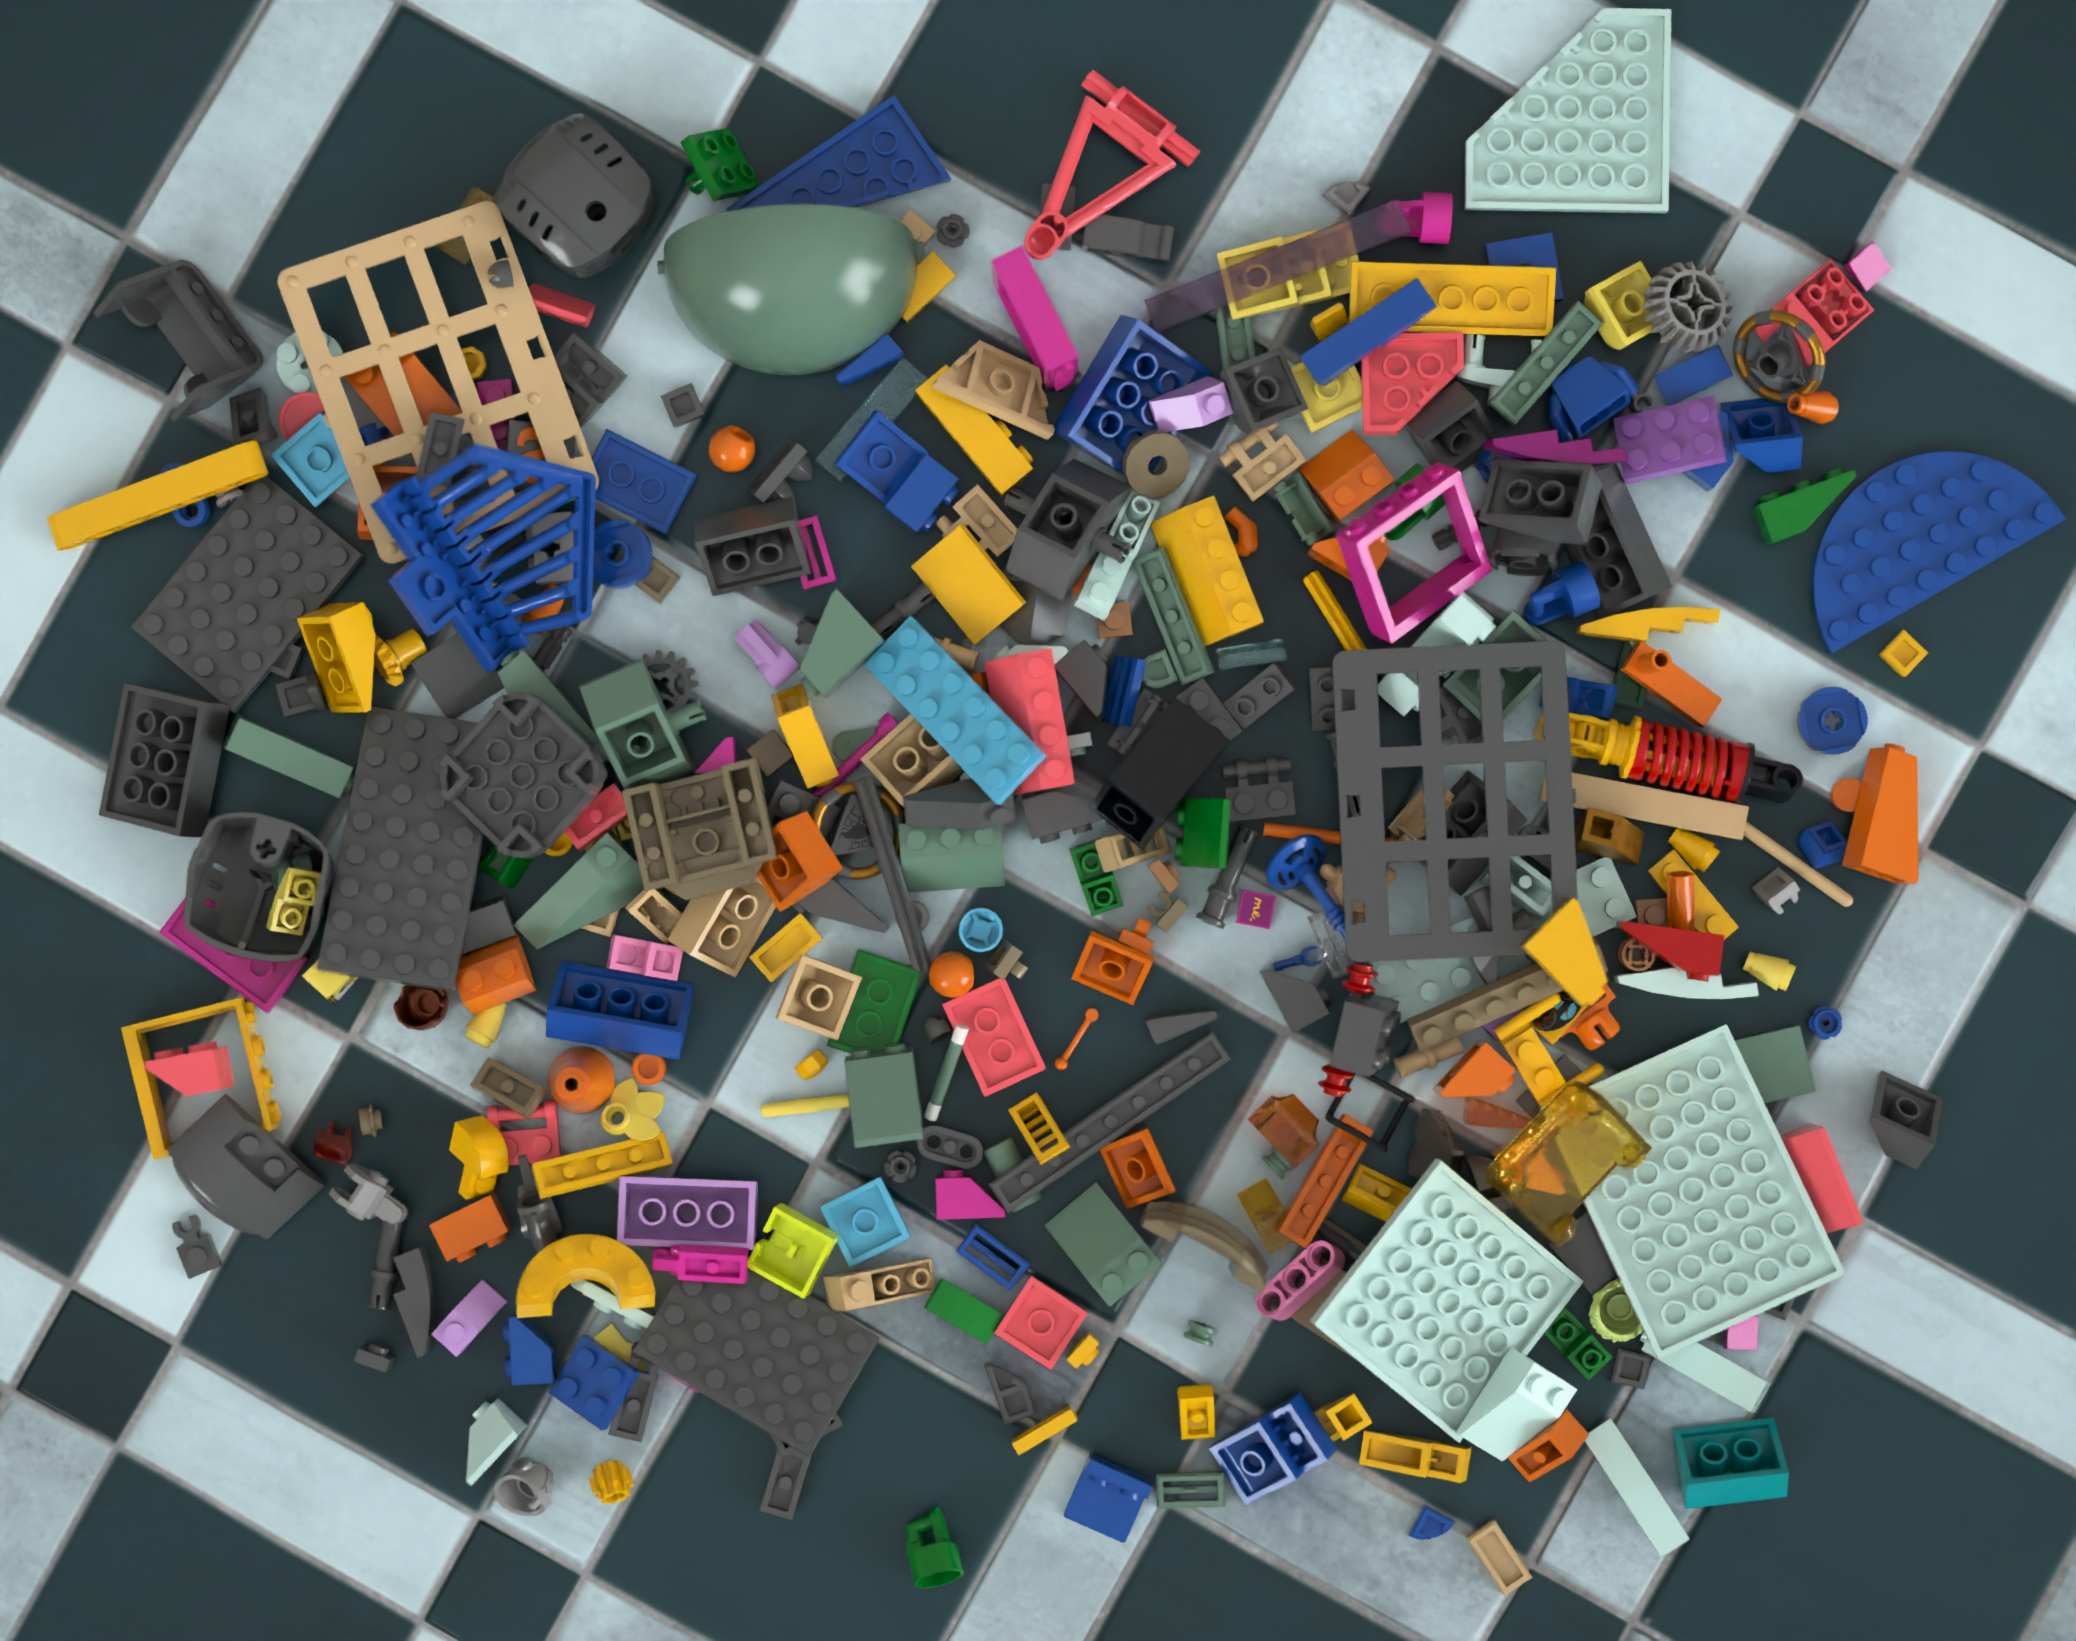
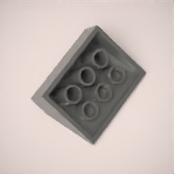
[99,683,230,837]

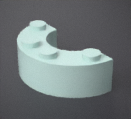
[1377,591,1496,717]

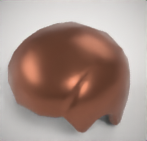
[393,985,449,1031]

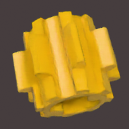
[589,1460,634,1504]

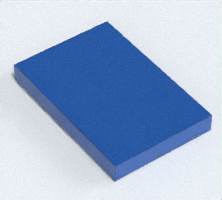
[592,429,698,535]

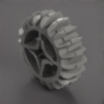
[1642,261,1733,353]

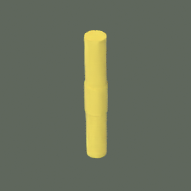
[761,1094,850,1118]

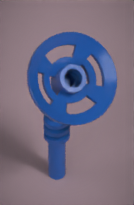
[1266,834,1345,940]

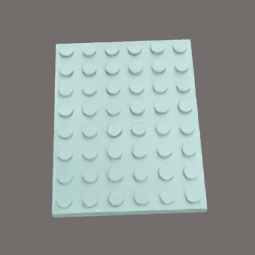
[1540,1024,1846,1360]

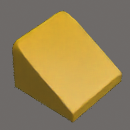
[1310,302,1348,342]

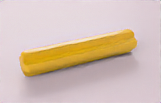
[1303,570,1367,650]

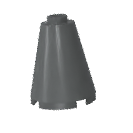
[1489,527,1558,576]

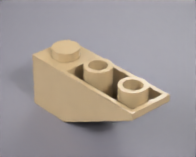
[823,1258,936,1311]

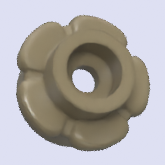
[359,1104,383,1137]

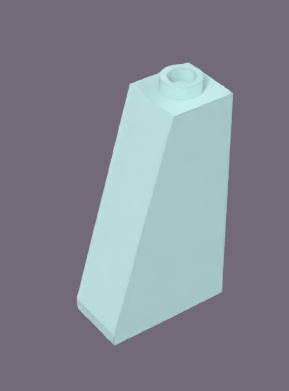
[1640,1332,1771,1413]

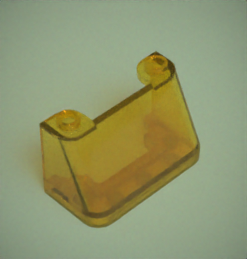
[1485,1081,1652,1248]

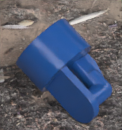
[1523,561,1600,625]

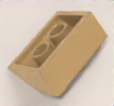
[860,714,964,808]
[668,875,776,978]

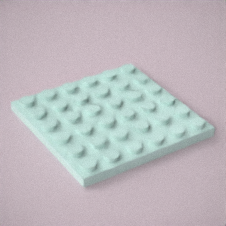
[1310,1158,1584,1443]

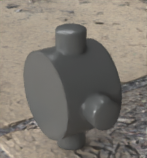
[795,621,818,645]

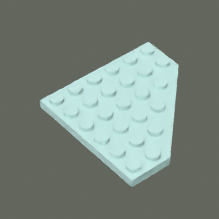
[1464,8,1671,213]

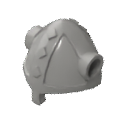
[493,1457,554,1516]

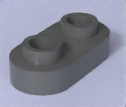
[917,1124,983,1169]

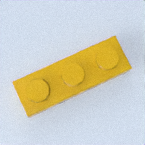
[1646,849,1739,940]

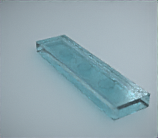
[815,357,928,483]

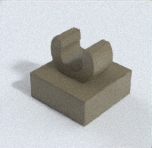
[1147,892,1188,933]
[984,938,1028,980]

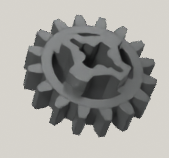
[643,650,699,711]

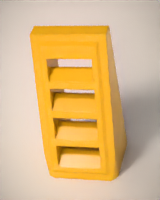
[1008,1092,1070,1165]

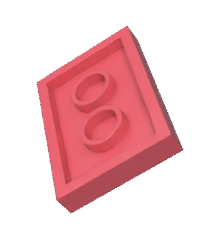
[942,978,1046,1097]

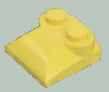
[1584,260,1654,350]

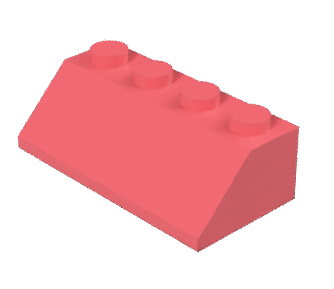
[984,648,1075,795]

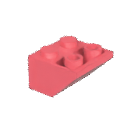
[145,1041,235,1096]

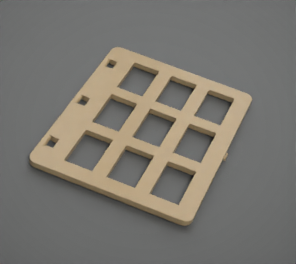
[278,201,599,564]

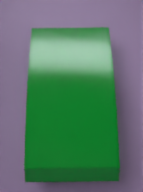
[1069,838,1124,916]
[924,1278,1004,1344]
[1544,1307,1613,1381]

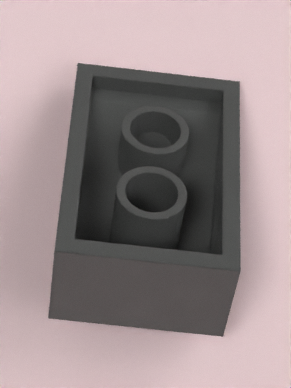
[1479,459,1602,545]

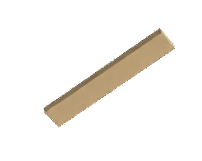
[1540,773,1749,840]

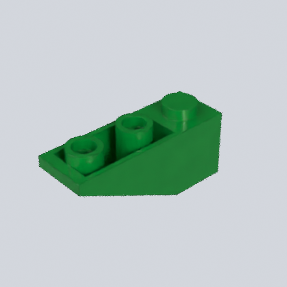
[1752,467,1856,546]

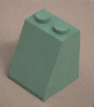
[799,589,885,698]
[844,1043,924,1148]

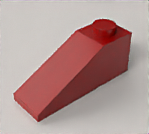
[1616,921,1724,982]

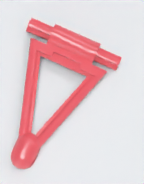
[1024,70,1200,260]

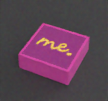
[1236,890,1276,929]

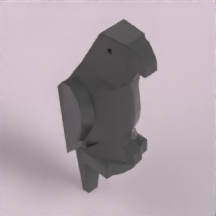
[517,1154,563,1253]

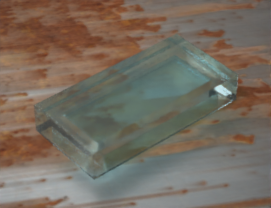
[1215,639,1287,670]

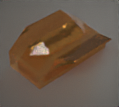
[1247,1094,1319,1168]

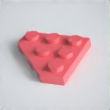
[1361,332,1464,435]

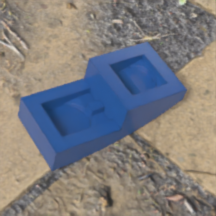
[1653,345,1733,406]
[1539,677,1618,720]

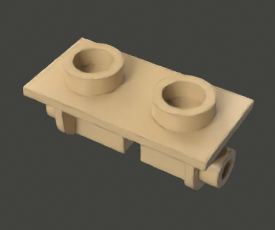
[1388,787,1455,841]

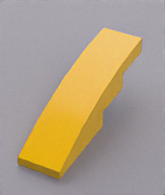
[1575,607,1720,642]

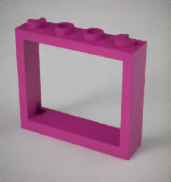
[991,245,1079,392]
[1335,462,1492,644]

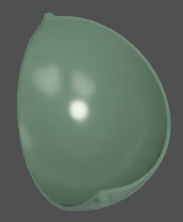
[657,204,924,376]

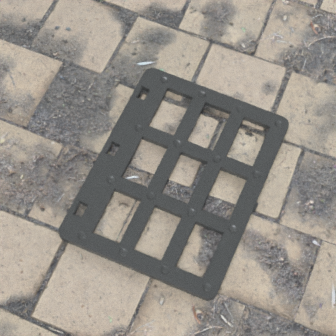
[1332,641,1578,962]

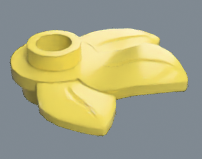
[601,1078,665,1141]

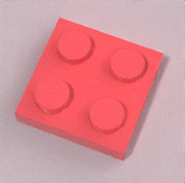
[994,1275,1088,1370]

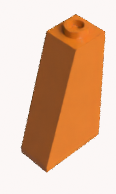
[1842,743,1918,884]

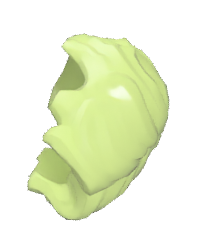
[1588,1278,1643,1343]

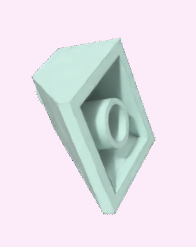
[466,1398,528,1486]

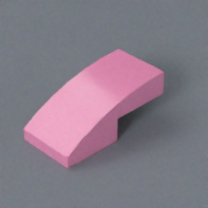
[606,934,683,981]

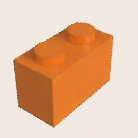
[429,1192,513,1263]

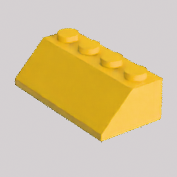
[1150,495,1264,647]

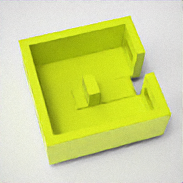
[747,1203,840,1299]

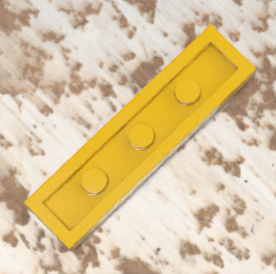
[531,1131,673,1199]

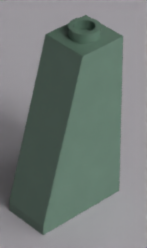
[497,650,600,745]
[223,713,355,798]

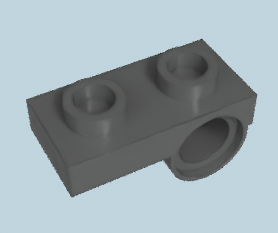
[1223,661,1297,730]

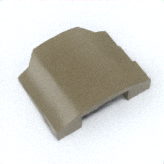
[622,758,778,900]
[1139,1199,1269,1293]

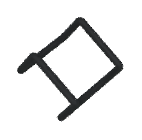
[1325,1073,1415,1152]

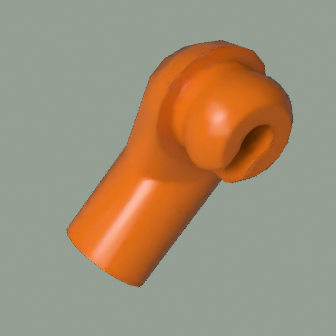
[1225,506,1258,557]

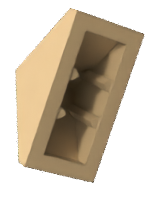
[625,888,682,944]

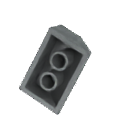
[694,497,811,596]
[1418,770,1528,896]

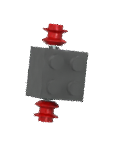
[1318,961,1401,1097]

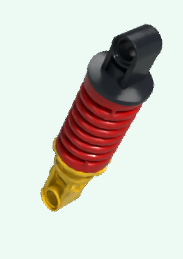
[1533,712,1803,805]

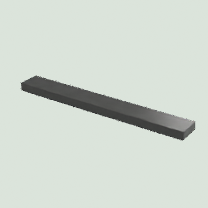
[988,1031,1231,1213]

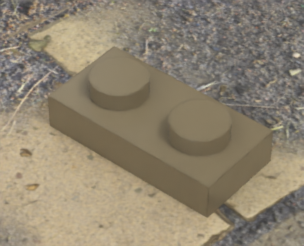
[470,1057,547,1119]

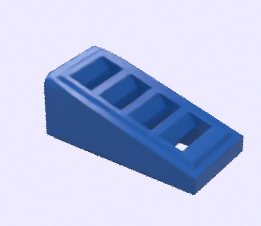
[836,334,905,387]

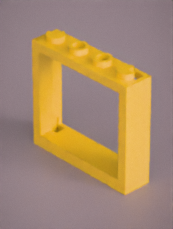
[121,997,282,1160]

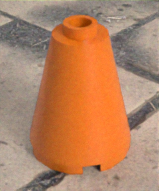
[548,1046,615,1114]

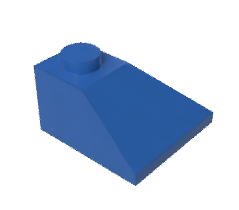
[1720,398,1803,473]

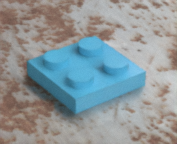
[271,411,350,507]
[820,1176,911,1268]

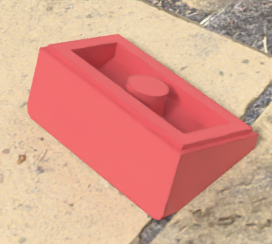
[528,283,595,328]

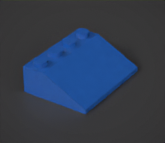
[1054,315,1213,477]

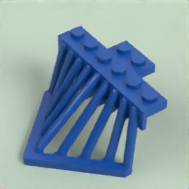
[370,444,596,672]

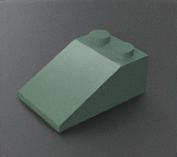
[1442,609,1547,721]
[1044,1182,1162,1307]

